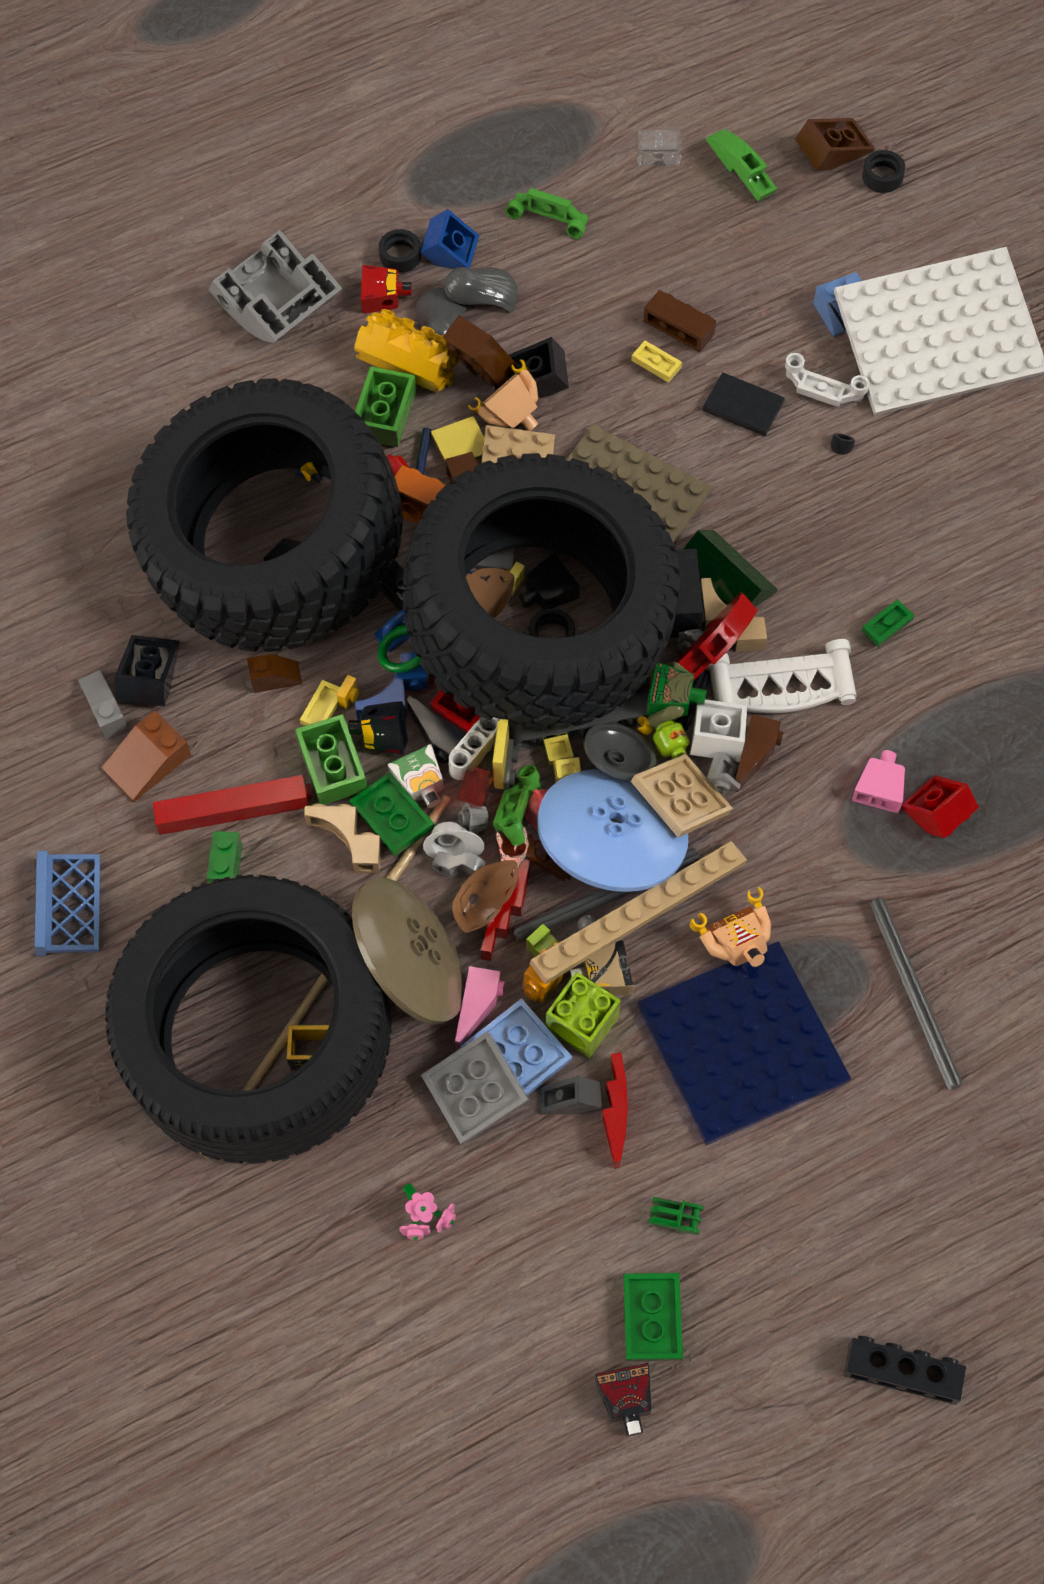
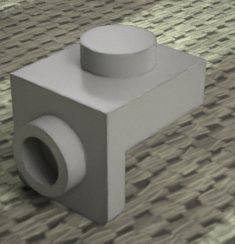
[706,752,741,793]

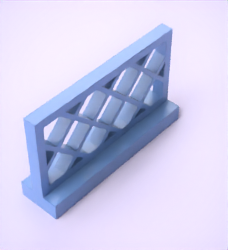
[35,851,100,956]

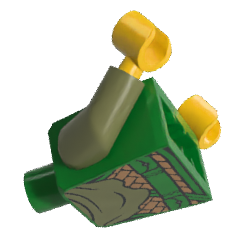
[637,662,707,735]

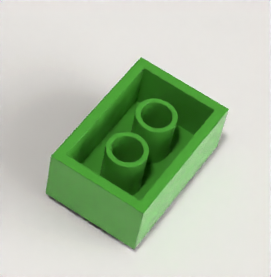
[355,366,416,447]
[295,714,367,805]

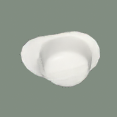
[423,822,484,858]

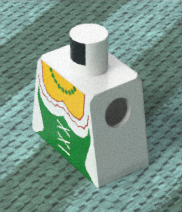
[388,744,444,808]

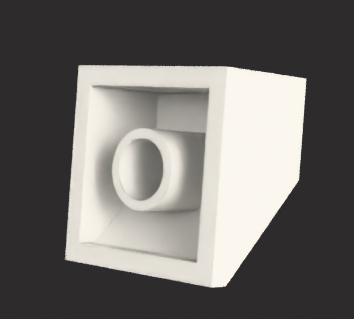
[690,699,747,762]

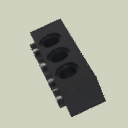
[843,1336,966,1405]

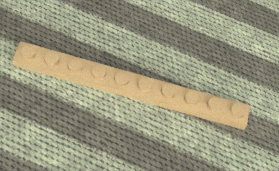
[530,841,747,985]

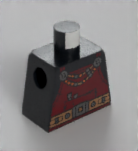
[594,1363,651,1436]

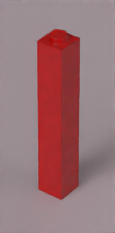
[152,775,312,835]

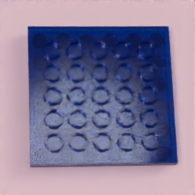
[637,941,851,1145]

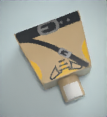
[570,939,634,995]

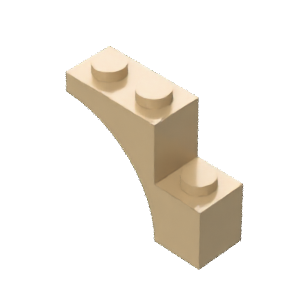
[700,578,767,652]
[304,804,381,873]

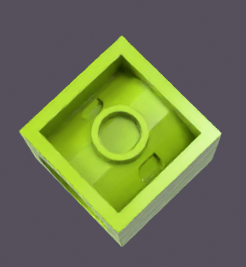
[546,971,621,1059]

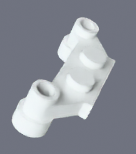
[785,353,870,407]

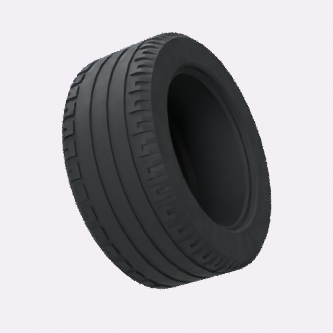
[105,874,392,1164]

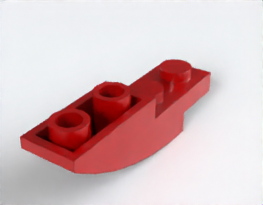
[675,592,758,681]

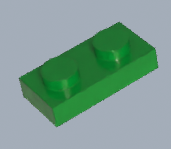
[861,599,915,647]

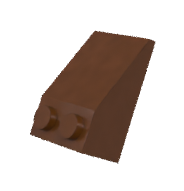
[795,118,875,170]

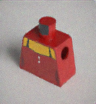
[361,265,412,314]

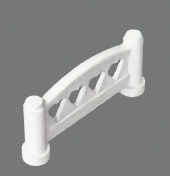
[706,639,857,714]

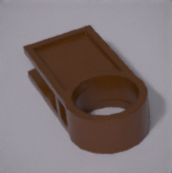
[527,839,572,882]

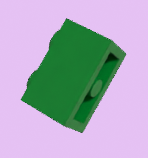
[207,831,243,883]

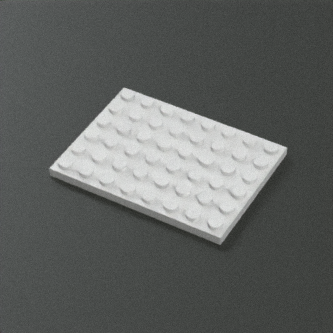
[834,247,1044,416]

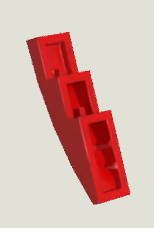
[481,859,530,961]
[602,1052,628,1169]

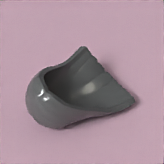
[444,267,517,312]
[415,288,468,336]

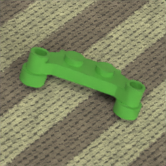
[505,188,588,239]
[493,765,542,846]

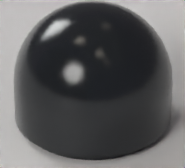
[831,433,855,455]

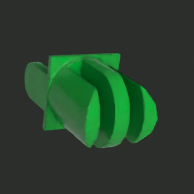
[648,1197,704,1235]

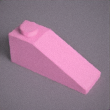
[455,966,505,1050]

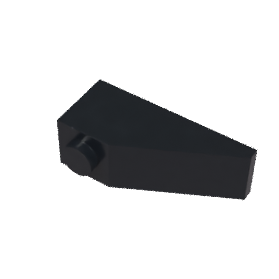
[407,696,468,764]

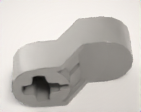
[431,851,486,878]

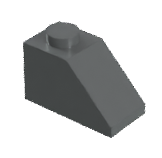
[540,1076,602,1115]

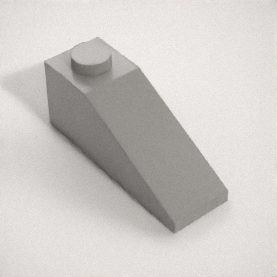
[78,670,129,740]

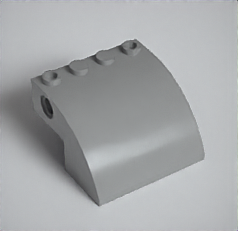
[208,230,342,343]

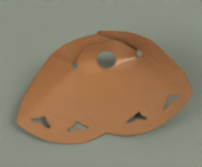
[466,568,515,619]
[452,860,518,933]

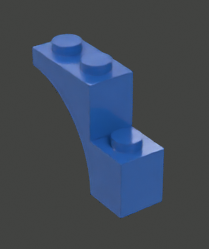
[355,652,429,720]

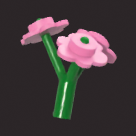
[399,1183,456,1240]

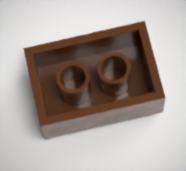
[442,315,518,387]

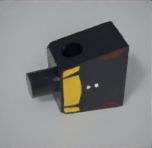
[348,701,408,755]

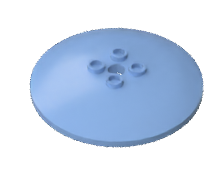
[537,769,688,892]

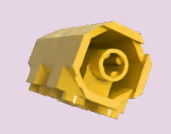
[354,309,459,393]

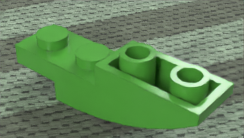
[706,129,777,202]

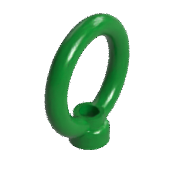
[377,624,422,673]

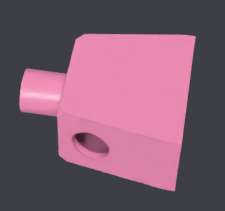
[852,750,905,813]

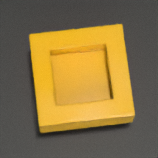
[336,675,360,709]

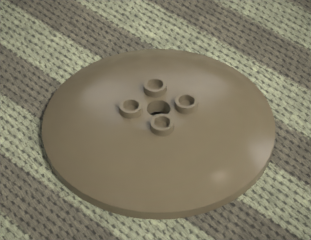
[352,878,465,1024]

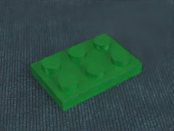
[349,772,435,857]
[623,1273,683,1361]

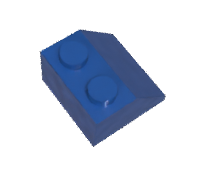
[420,209,479,269]

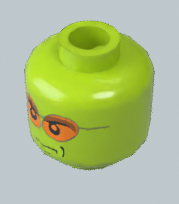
[653,721,690,759]

